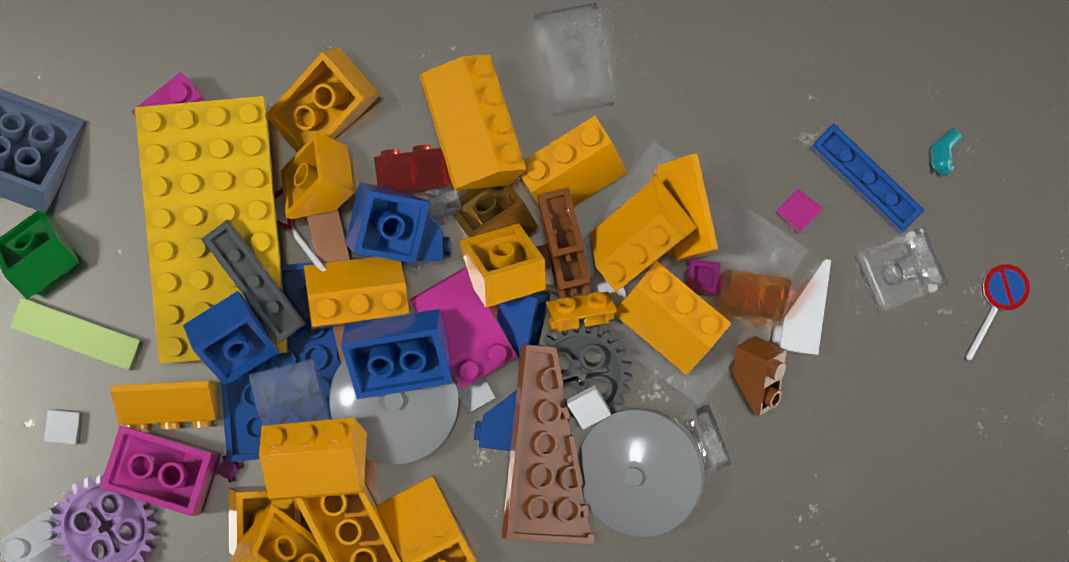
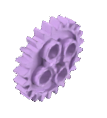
[48,474,156,562]

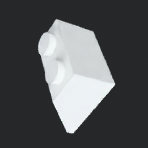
[0,507,69,562]

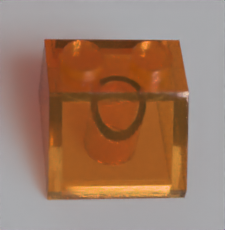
[715,269,792,327]

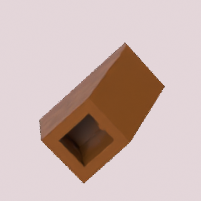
[733,336,787,416]

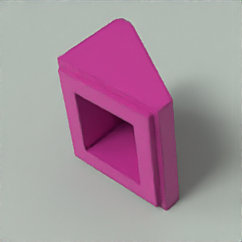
[776,189,823,233]

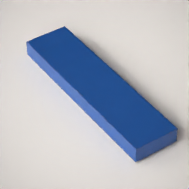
[810,123,925,233]

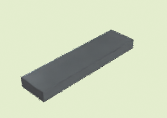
[202,219,306,343]

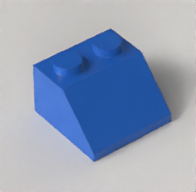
[345,182,430,264]
[183,291,279,386]

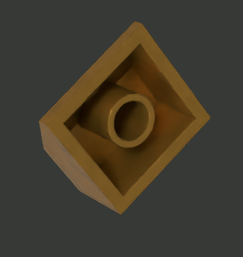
[447,185,539,238]

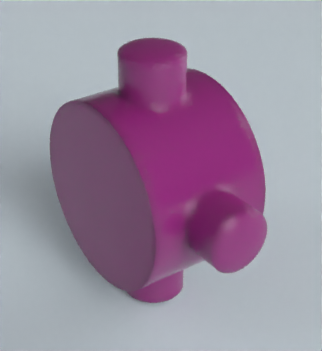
[214,455,243,483]

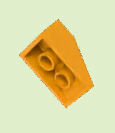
[267,48,380,152]

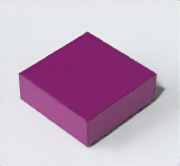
[686,259,721,295]

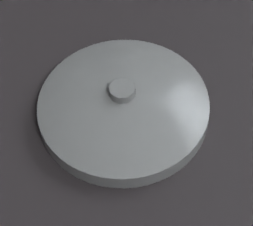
[329,359,459,465]
[578,408,705,537]

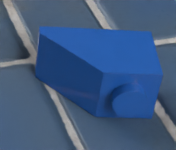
[406,215,450,264]
[497,291,550,357]
[473,390,517,451]

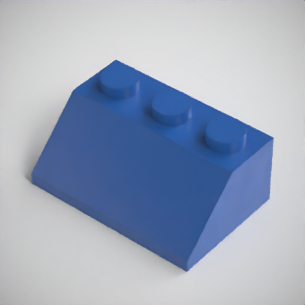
[341,308,452,399]

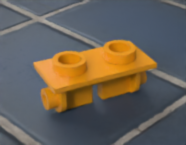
[546,291,617,332]

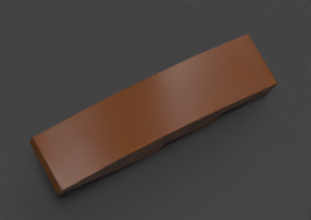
[537,187,591,320]

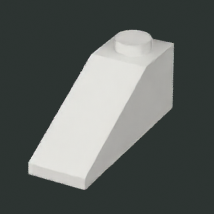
[772,259,831,356]

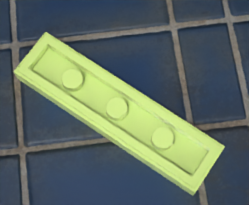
[10,298,142,370]

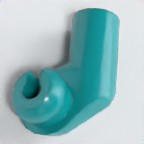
[931,128,963,175]

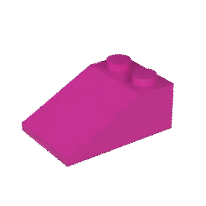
[409,267,517,389]
[100,425,219,516]

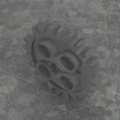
[538,322,633,427]

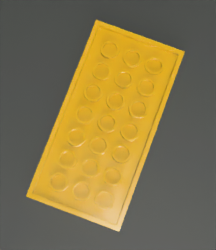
[135,96,289,364]

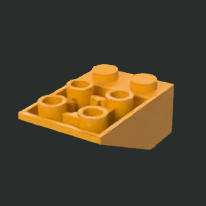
[376,476,477,562]

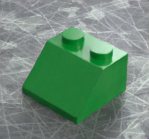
[0,211,79,300]

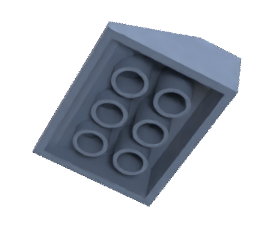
[0,90,85,213]

